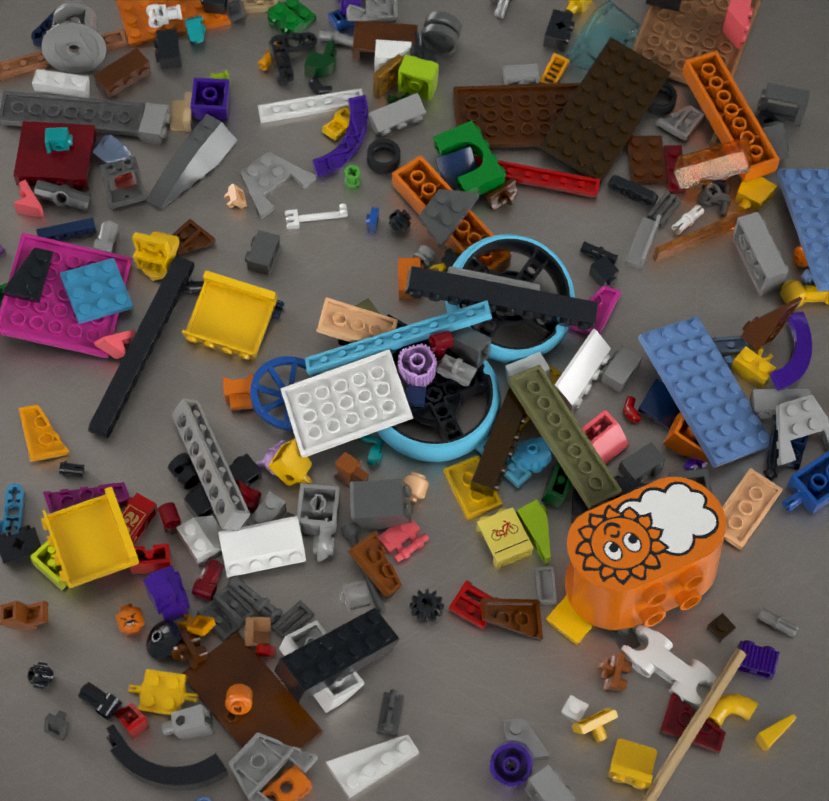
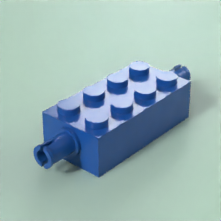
[782,451,829,515]

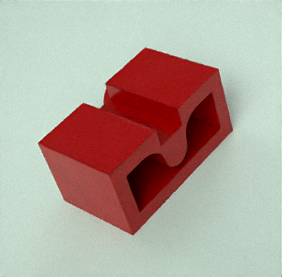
[130,544,172,575]

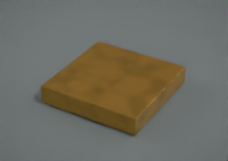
[373,54,403,98]

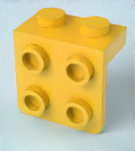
[607,738,657,790]

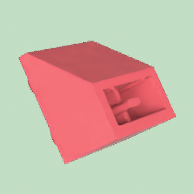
[722,0,753,49]
[582,410,629,465]

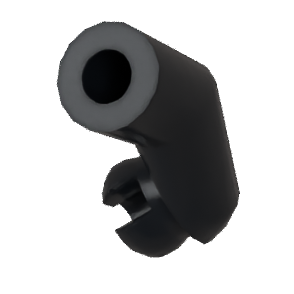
[308,78,332,95]

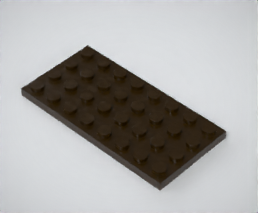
[539,37,671,184]

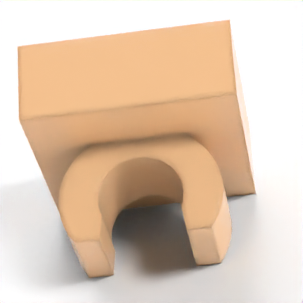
[224,184,247,209]

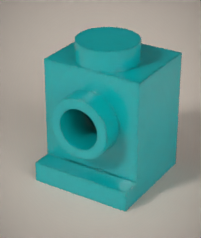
[184,15,206,44]
[45,127,73,153]

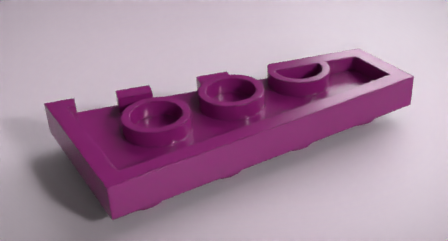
[43,482,130,513]

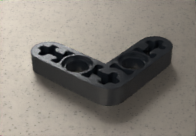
[268,32,318,86]

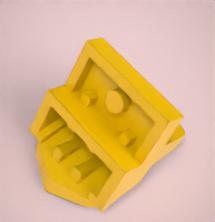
[132,231,180,281]

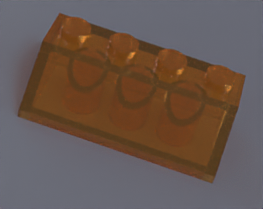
[674,137,752,190]

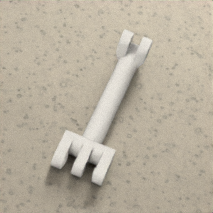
[285,204,348,229]

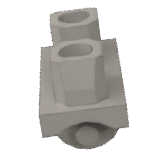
[437,354,477,386]

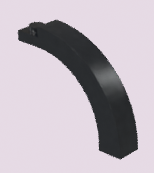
[106,724,229,791]

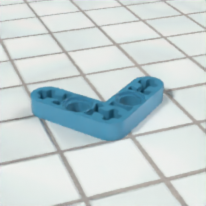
[0,484,25,539]

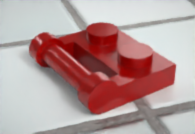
[448,580,500,630]

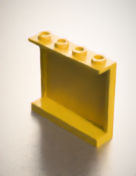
[182,270,278,360]
[41,486,139,589]

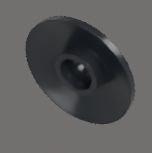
[146,620,181,660]

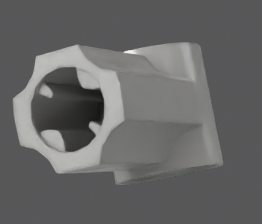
[93,221,119,254]

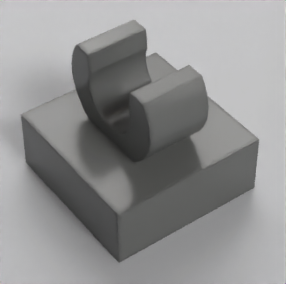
[44,710,67,739]

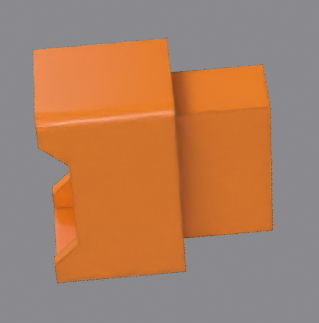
[222,374,255,412]

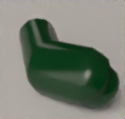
[386,92,411,105]

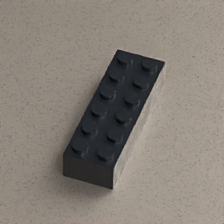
[274,608,400,703]

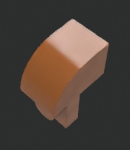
[0,601,48,630]

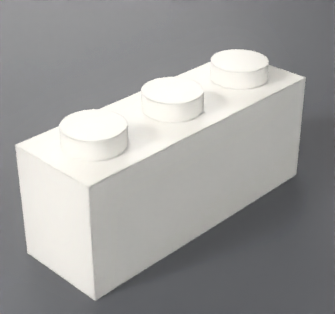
[32,69,91,98]

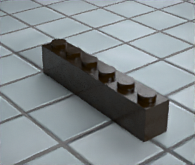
[470,386,528,497]

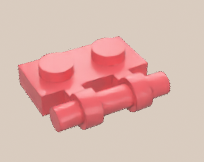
[377,518,429,563]

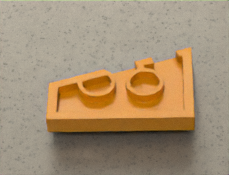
[19,405,69,462]

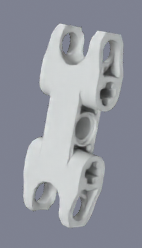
[620,625,717,711]

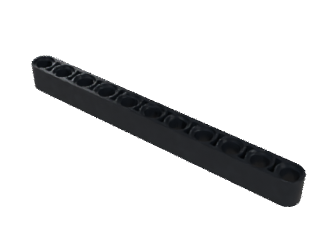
[88,256,195,439]

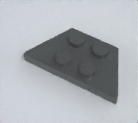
[419,189,479,249]

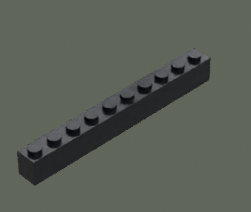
[405,266,598,330]

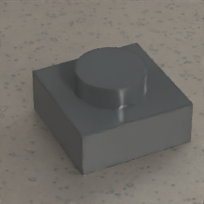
[226,0,246,22]

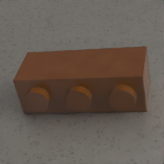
[94,48,151,99]

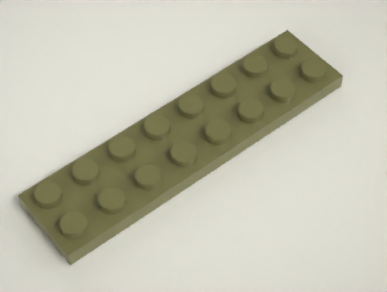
[507,364,623,509]

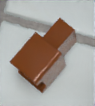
[334,451,369,488]

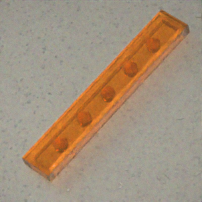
[653,208,753,262]

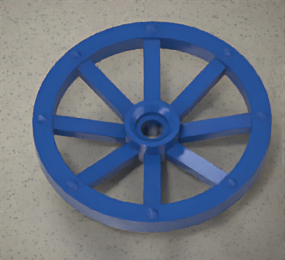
[250,356,323,431]

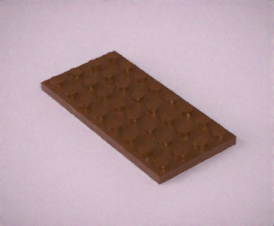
[453,83,580,148]

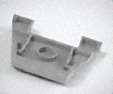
[347,0,397,22]
[240,152,316,219]
[776,394,829,466]
[228,732,318,801]

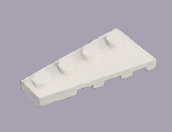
[326,734,419,798]

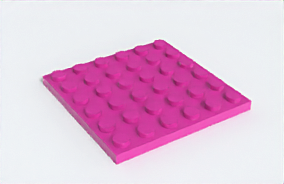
[0,233,132,359]

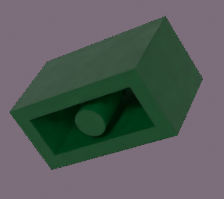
[541,461,571,508]

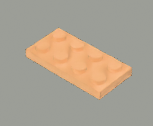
[316,297,398,343]
[722,468,783,550]

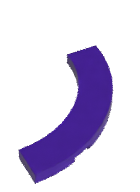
[312,95,368,178]
[769,311,812,391]

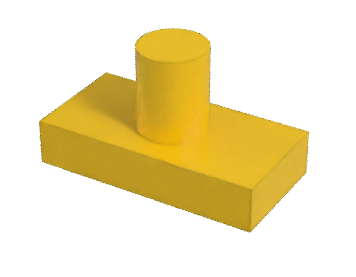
[572,708,618,742]

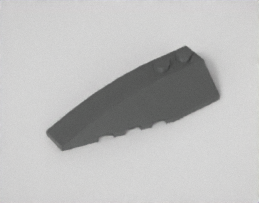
[146,114,238,210]

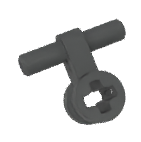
[698,183,731,217]

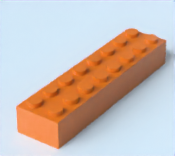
[682,51,780,183]
[392,155,512,274]

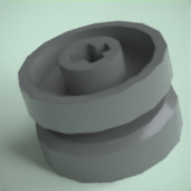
[421,11,462,55]

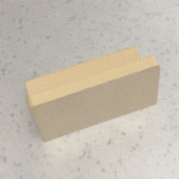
[170,92,193,132]

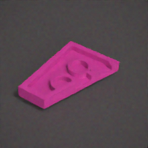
[569,285,621,335]

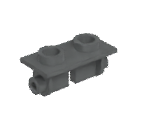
[377,690,404,735]

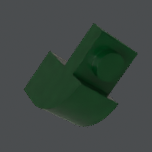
[304,41,337,78]

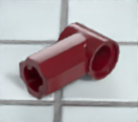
[429,330,454,361]
[234,479,262,514]
[158,502,181,535]
[192,559,224,601]

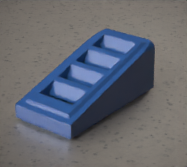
[328,9,355,32]

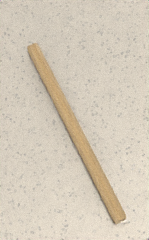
[641,648,746,801]

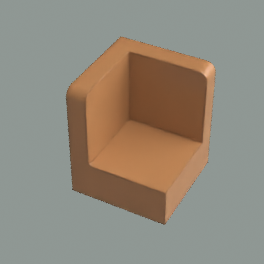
[245,617,271,646]

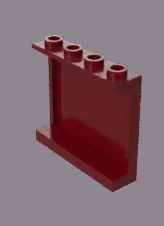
[13,121,97,190]

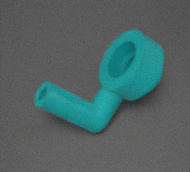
[360,435,384,467]

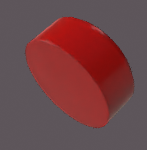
[256,645,277,657]

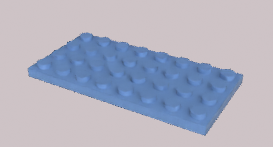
[776,169,829,291]
[637,316,771,468]

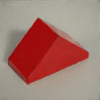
[114,702,150,740]

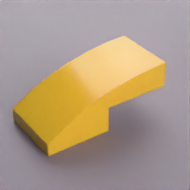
[321,106,350,141]

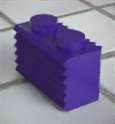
[736,640,780,680]

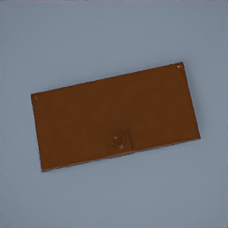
[181,631,323,749]

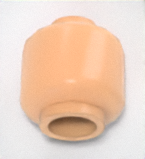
[404,472,429,503]

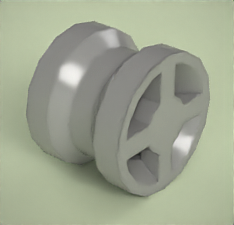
[412,245,436,268]

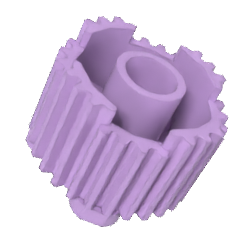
[398,343,437,387]

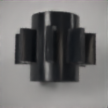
[388,209,411,232]
[27,662,54,689]

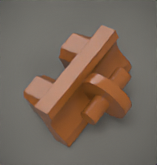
[597,652,632,692]

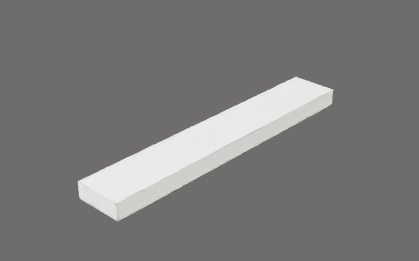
[257,88,363,123]

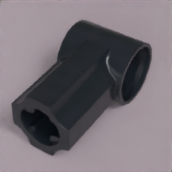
[78,682,122,720]

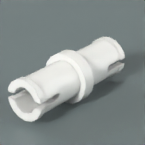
[672,205,704,235]

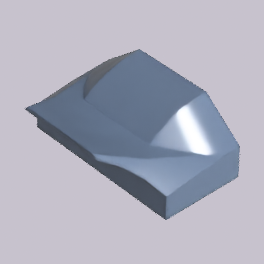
[92,134,132,163]

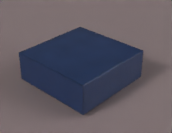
[406,385,426,407]

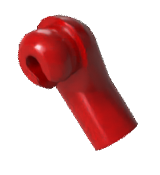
[623,396,641,423]

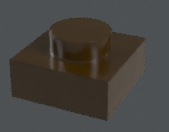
[707,613,736,642]

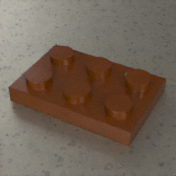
[626,135,667,185]

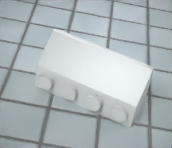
[554,329,611,412]
[218,516,306,577]
[279,620,365,713]

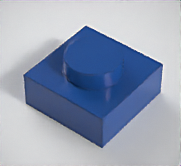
[366,207,379,233]

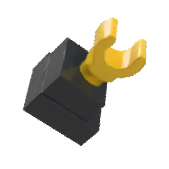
[430,248,458,272]

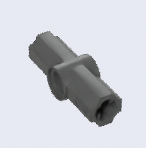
[34,180,92,211]

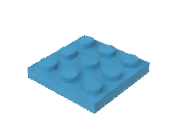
[60,258,133,324]

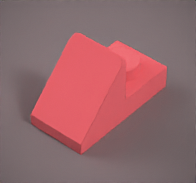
[14,180,44,218]
[94,329,136,359]

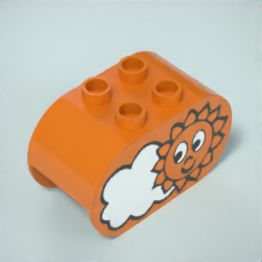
[565,477,726,630]

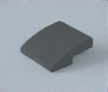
[197,586,256,642]

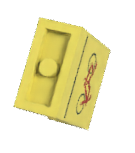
[476,507,534,570]

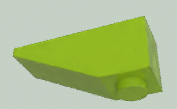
[516,499,551,565]

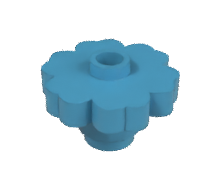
[514,437,553,473]

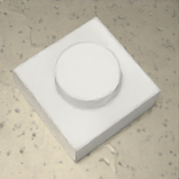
[560,695,589,723]

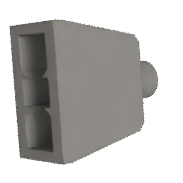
[162,704,214,740]

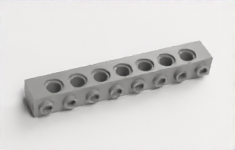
[171,398,250,531]

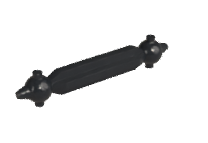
[763,414,779,481]

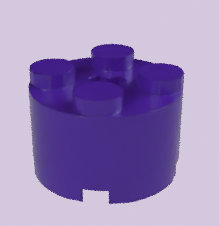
[490,740,534,787]

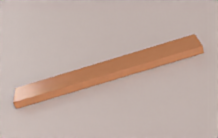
[0,29,128,81]

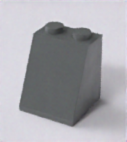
[350,479,413,532]

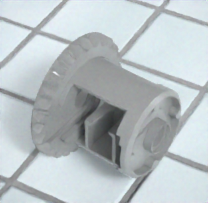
[41,2,106,74]

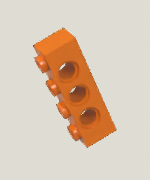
[262,765,312,801]

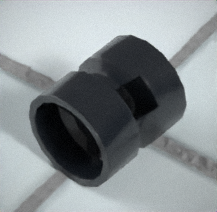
[167,452,200,490]

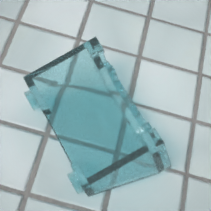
[565,0,640,71]

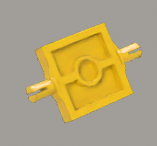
[128,669,198,716]

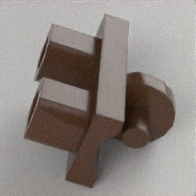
[484,178,518,211]
[171,629,208,670]

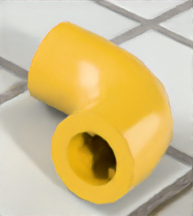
[707,694,759,727]

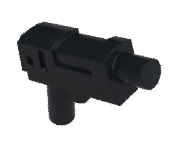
[410,32,437,63]

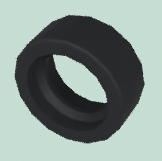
[647,82,677,116]
[367,139,400,174]

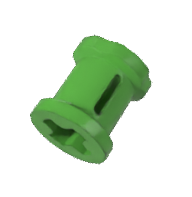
[344,165,361,188]

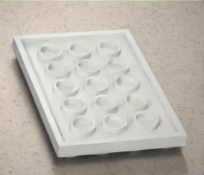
[280,349,413,458]

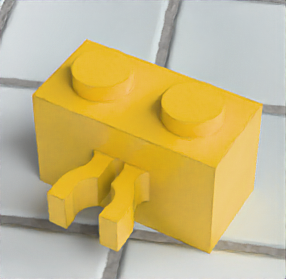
[731,346,776,389]

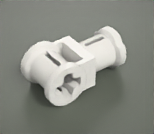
[146,4,182,28]

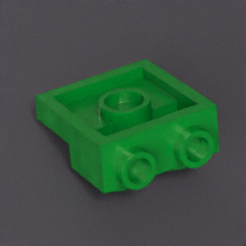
[267,0,316,34]

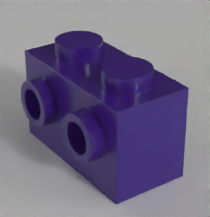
[143,570,178,614]

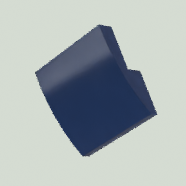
[435,146,478,191]
[638,379,680,431]

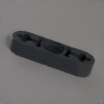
[607,175,659,207]

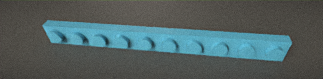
[305,301,492,376]

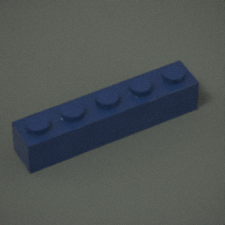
[36,218,97,241]

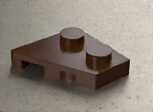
[172,219,216,256]

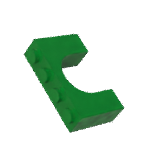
[433,121,506,195]

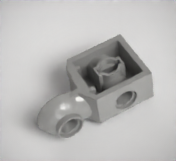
[297,483,340,562]

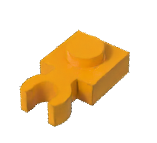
[177,614,216,636]

